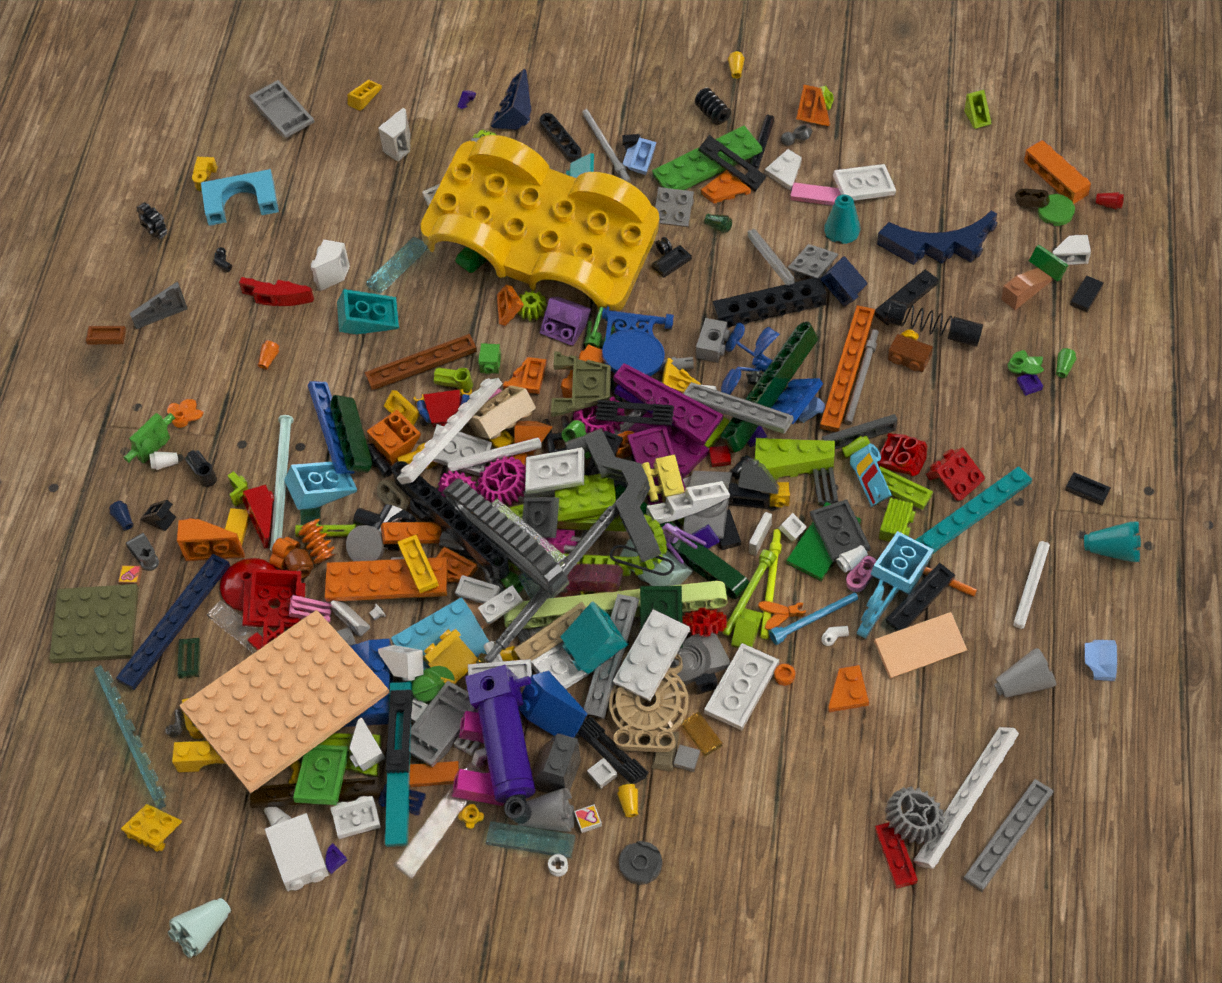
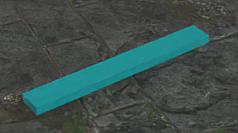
[385,682,412,847]

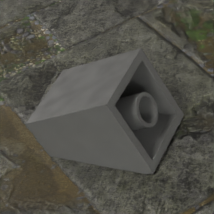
[532,733,581,793]

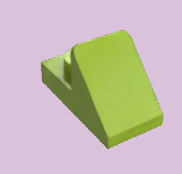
[731,608,763,648]

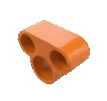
[269,537,300,570]

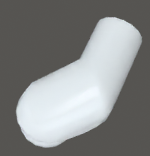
[821,626,849,646]

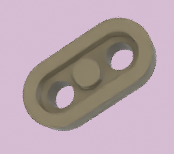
[377,480,409,510]

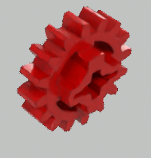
[682,608,727,637]

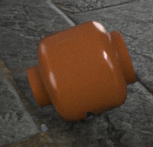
[285,548,314,579]

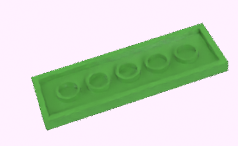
[652,125,762,190]

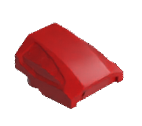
[877,433,928,476]

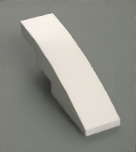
[646,481,730,524]

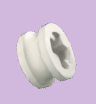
[548,854,568,877]

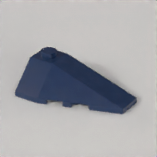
[491,69,531,130]

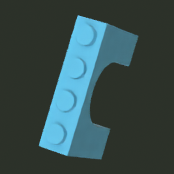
[201,169,279,226]

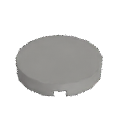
[346,525,385,561]

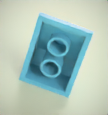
[284,462,357,510]

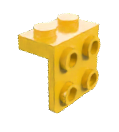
[423,629,478,684]

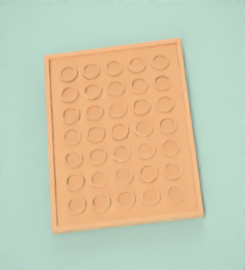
[179,610,389,794]

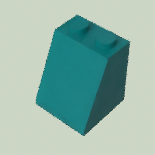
[561,601,628,674]

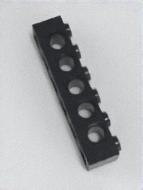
[712,277,827,328]

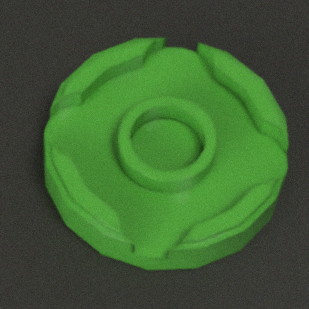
[1038,194,1075,226]

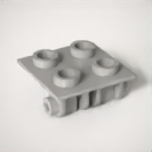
[655,187,694,227]
[788,244,839,279]

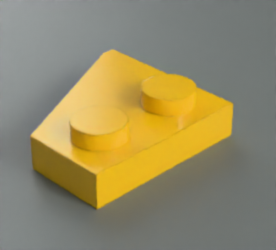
[662,358,701,393]

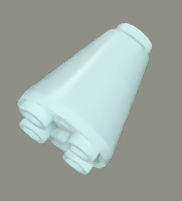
[168,898,231,958]

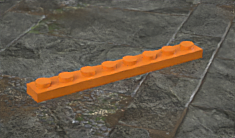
[820,305,875,432]

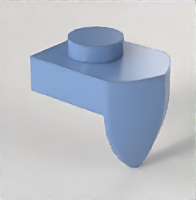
[798,396,826,423]

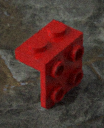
[925,447,985,501]

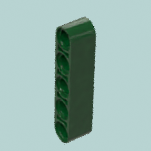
[330,395,372,473]

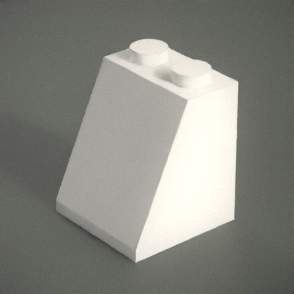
[265,813,329,891]

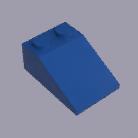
[518,670,588,738]

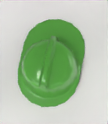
[407,666,455,704]

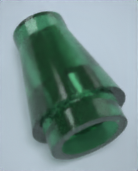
[704,214,732,233]

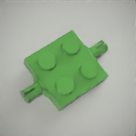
[123,413,175,463]

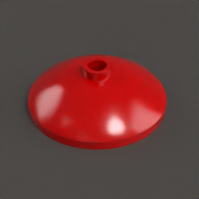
[220,558,276,612]

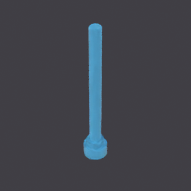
[769,593,858,645]

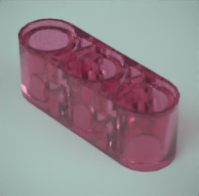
[566,564,624,592]

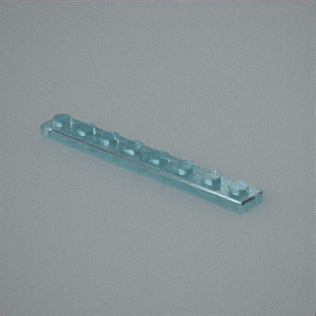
[94,665,167,809]

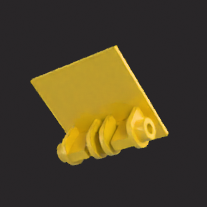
[121,804,182,852]

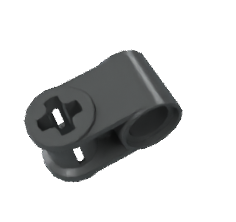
[126,533,159,571]

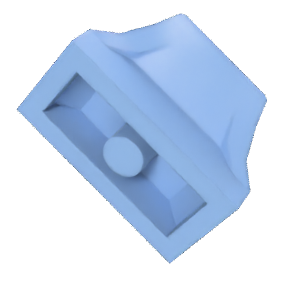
[623,137,656,175]
[1085,640,1117,681]

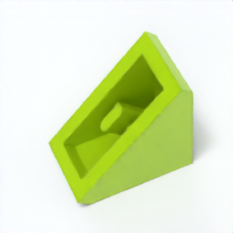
[964,89,991,129]

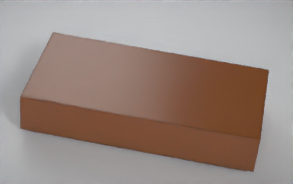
[86,326,126,345]

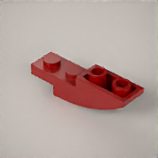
[239,277,314,306]

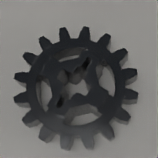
[136,202,167,239]

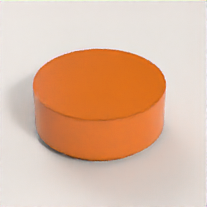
[774,664,795,686]

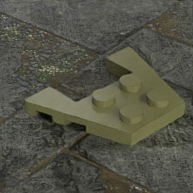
[551,351,611,417]

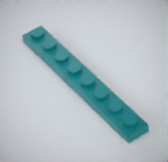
[916,466,1032,554]

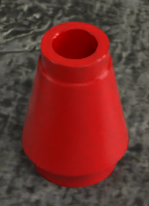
[1096,192,1124,210]

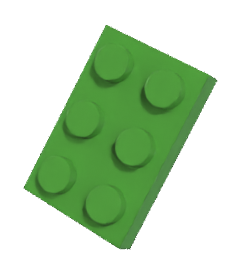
[293,745,349,805]

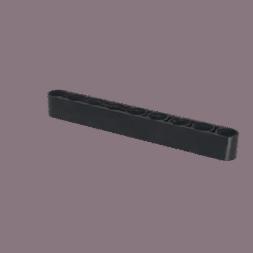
[392,461,510,579]

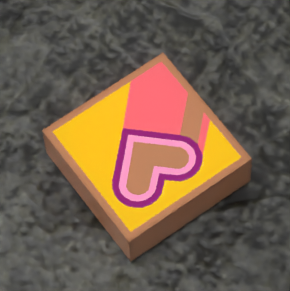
[118,565,143,586]

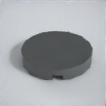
[619,841,663,885]

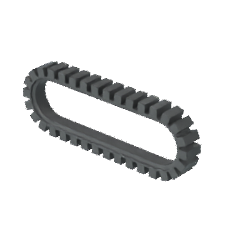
[443,478,569,597]

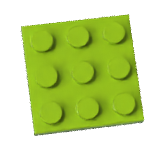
[555,474,616,521]

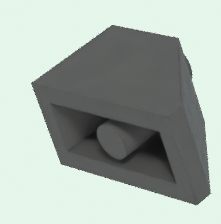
[738,458,780,494]

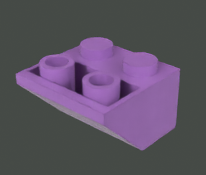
[540,297,591,346]

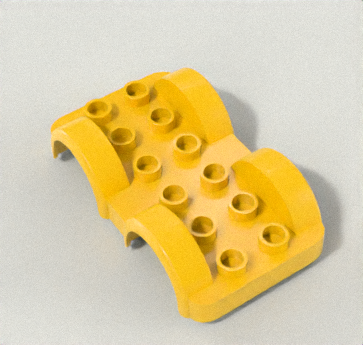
[421,135,659,312]

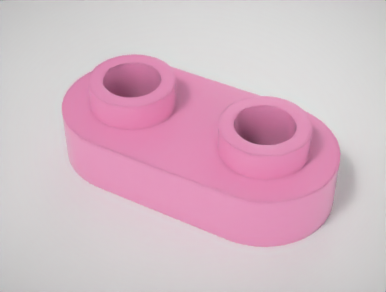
[846,556,876,592]

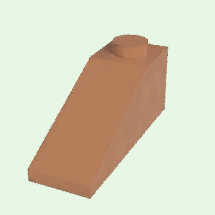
[1001,268,1053,310]

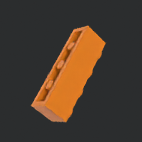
[1024,140,1091,204]

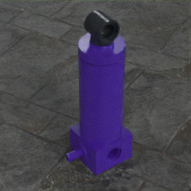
[465,664,535,824]

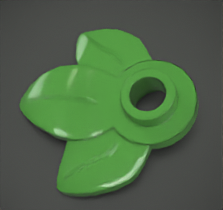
[1008,350,1044,375]

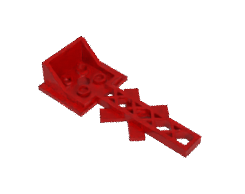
[242,568,305,651]

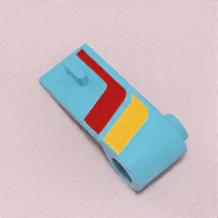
[850,444,892,507]

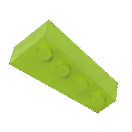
[755,438,835,480]

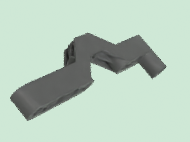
[564,428,661,562]

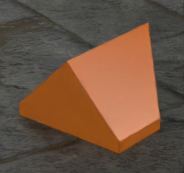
[515,421,553,455]

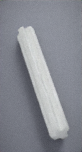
[447,438,541,472]
[1013,541,1050,629]

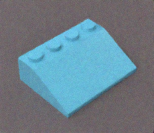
[391,597,489,670]

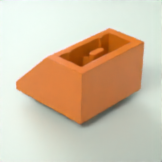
[367,410,421,466]

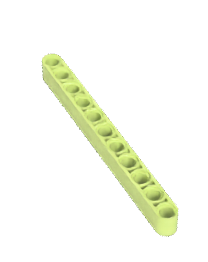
[504,581,728,629]

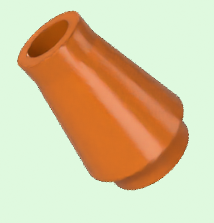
[257,340,279,370]

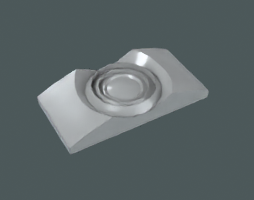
[249,80,315,138]
[684,471,733,539]
[670,633,731,688]
[410,681,477,767]

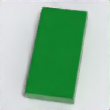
[1029,245,1069,281]

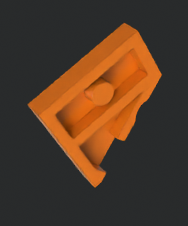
[796,85,830,126]
[701,170,751,204]
[497,285,524,326]
[437,547,478,583]
[828,665,869,712]

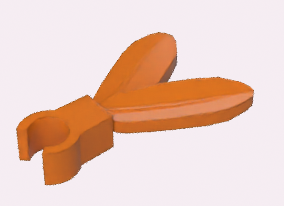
[758,601,806,630]

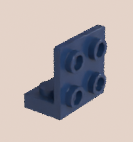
[820,256,868,307]

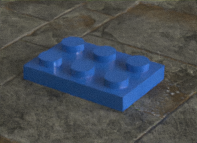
[771,378,823,424]

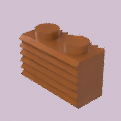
[888,334,933,373]

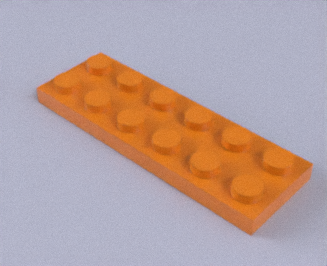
[325,557,448,602]

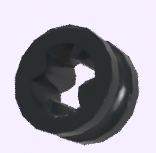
[655,237,672,255]

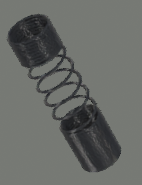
[885,299,983,347]

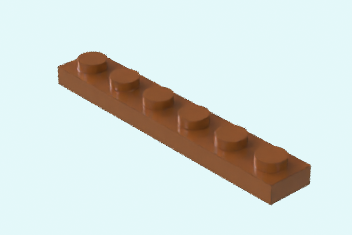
[365,334,477,390]

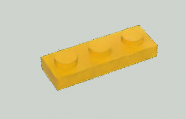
[398,535,439,593]

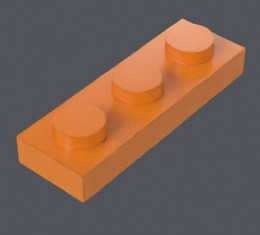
[381,522,442,544]

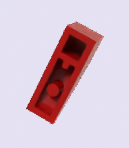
[242,484,274,549]

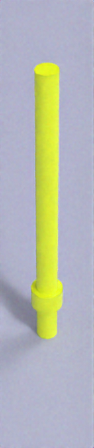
[760,529,782,639]

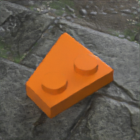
[503,357,547,394]

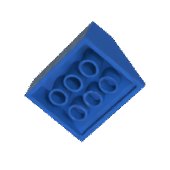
[343,639,393,727]

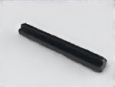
[750,114,775,170]

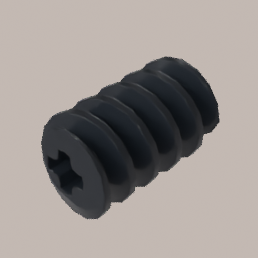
[695,87,731,125]

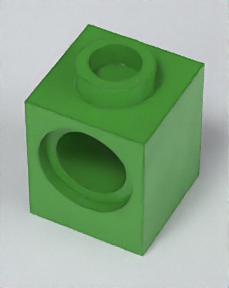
[478,343,502,374]

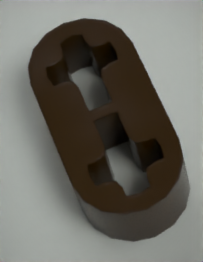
[1015,188,1050,208]

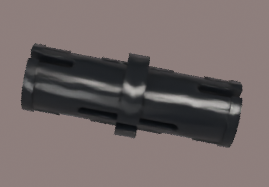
[367,443,393,478]

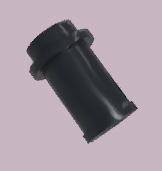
[729,455,751,480]

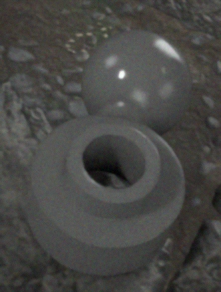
[781,124,813,146]

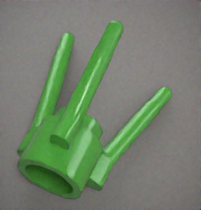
[584,307,615,348]

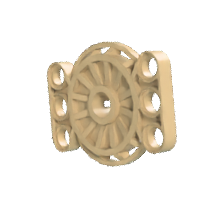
[609,652,689,752]

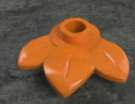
[167,399,204,428]

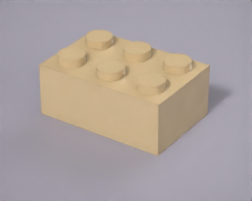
[468,385,536,439]

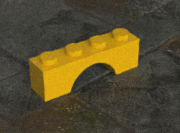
[172,741,226,772]

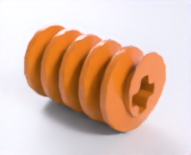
[298,519,336,564]

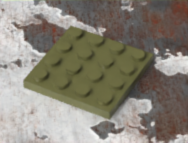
[49,584,139,663]

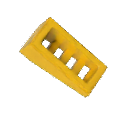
[347,80,382,111]

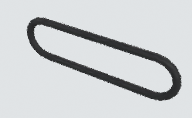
[609,545,674,576]

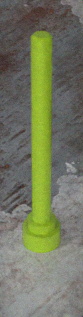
[722,550,777,636]

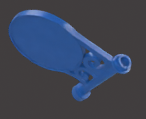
[602,306,674,376]

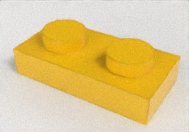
[384,390,420,426]

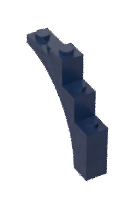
[877,210,998,265]

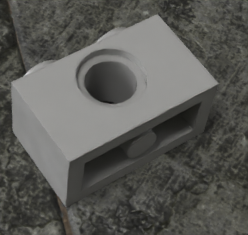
[696,318,730,363]

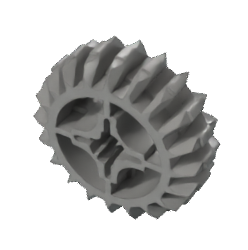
[885,786,945,845]

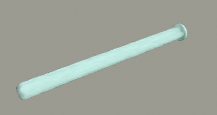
[270,415,294,551]

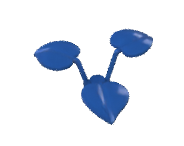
[721,323,780,395]

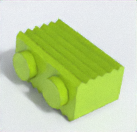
[879,498,916,542]

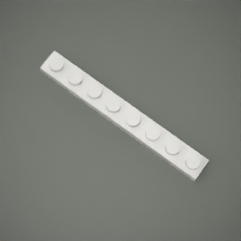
[397,378,502,484]
[914,727,1019,869]

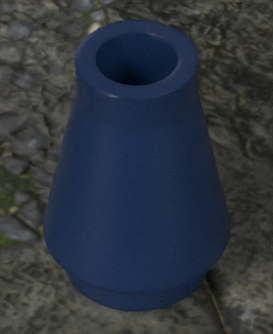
[109,501,134,531]

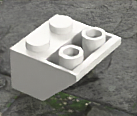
[378,108,410,161]
[311,240,350,291]

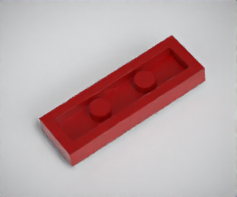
[875,822,918,889]

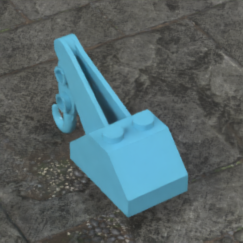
[857,531,934,639]

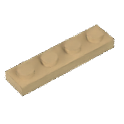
[514,602,586,661]

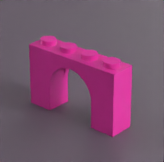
[452,710,504,806]

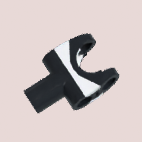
[353,504,417,551]

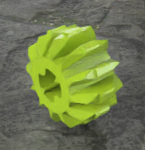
[518,290,547,322]

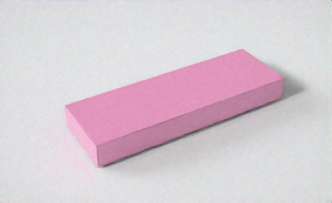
[791,183,841,206]

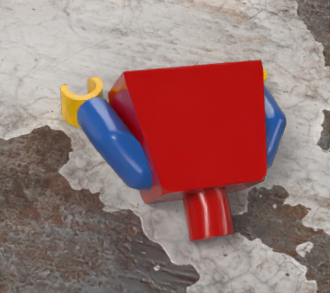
[413,389,472,427]

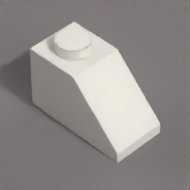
[1053,235,1091,265]
[378,645,424,681]
[350,718,385,771]

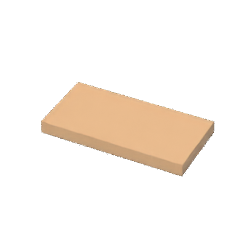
[874,612,967,679]

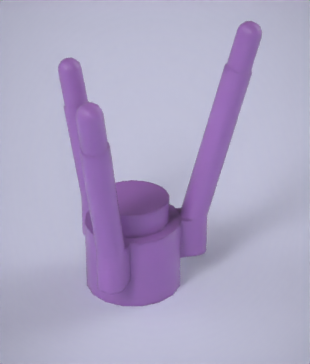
[662,523,706,564]

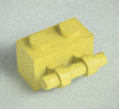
[641,455,685,503]

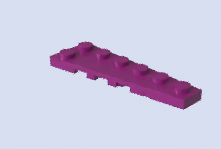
[614,363,723,446]

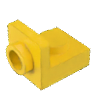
[769,482,790,508]

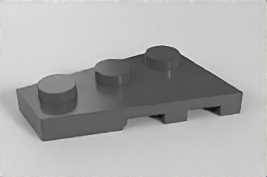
[130,281,188,329]

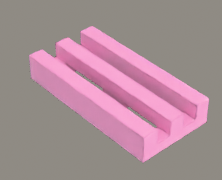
[289,595,331,623]

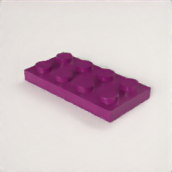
[627,412,709,478]
[627,425,686,505]

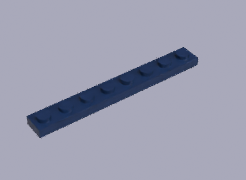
[116,554,230,690]

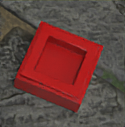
[709,445,731,467]

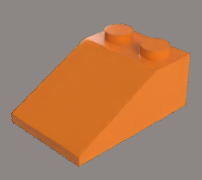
[177,518,245,561]

